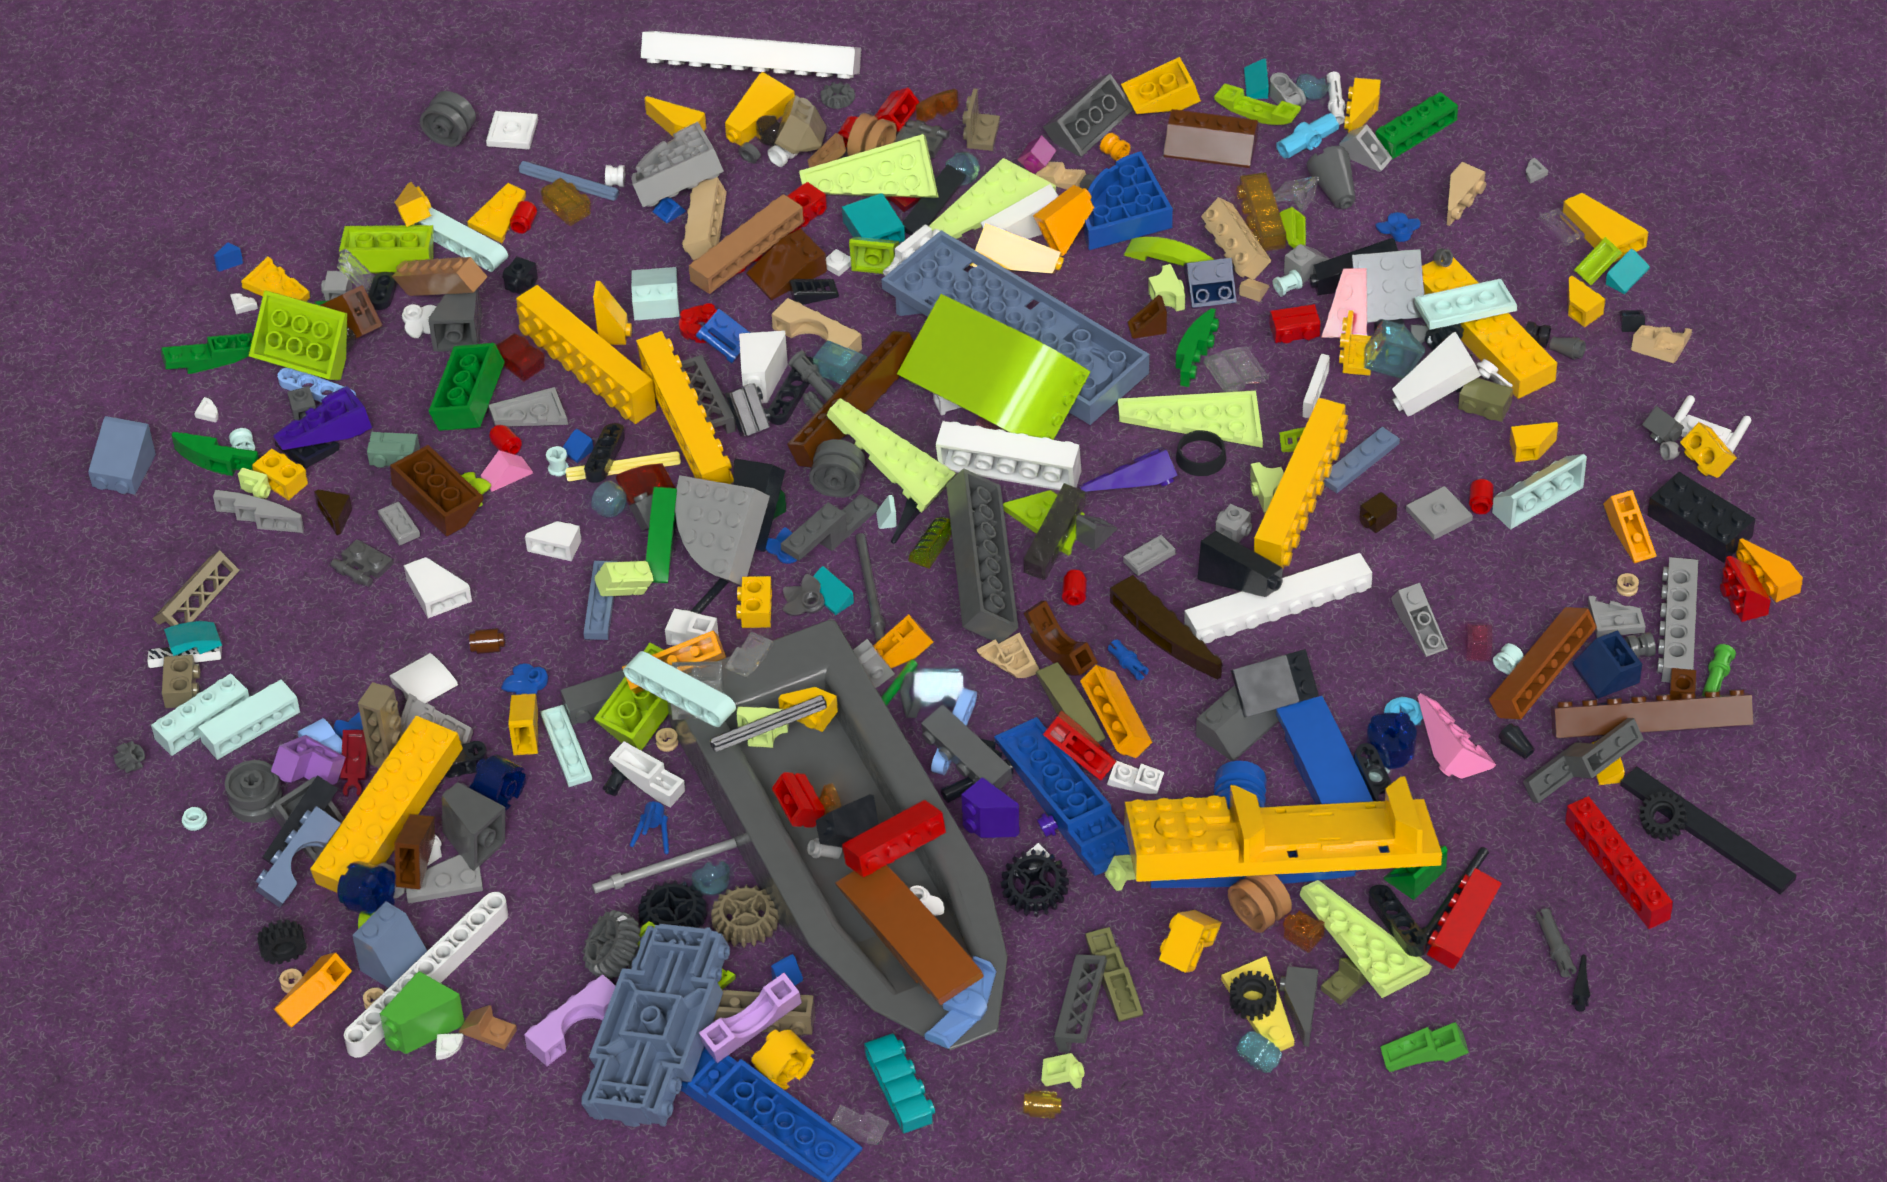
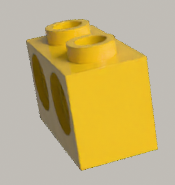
[1680,422,1737,478]
[252,449,308,500]
[736,576,772,628]

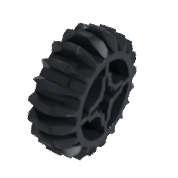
[1001,849,1069,917]
[638,880,707,928]

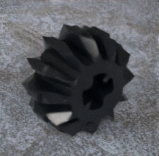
[1424,323,1464,350]

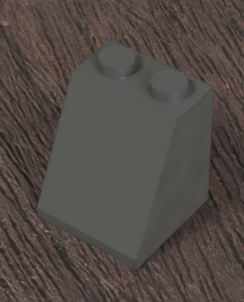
[428,288,482,352]
[441,782,505,871]

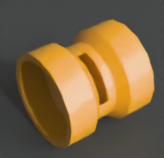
[1100,132,1131,161]

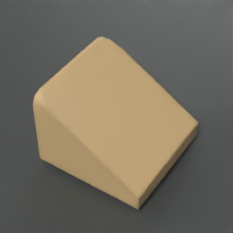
[1239,278,1269,302]

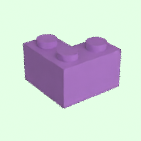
[271,735,346,785]

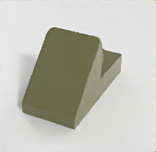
[1321,958,1368,1005]

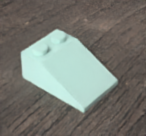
[632,267,679,320]

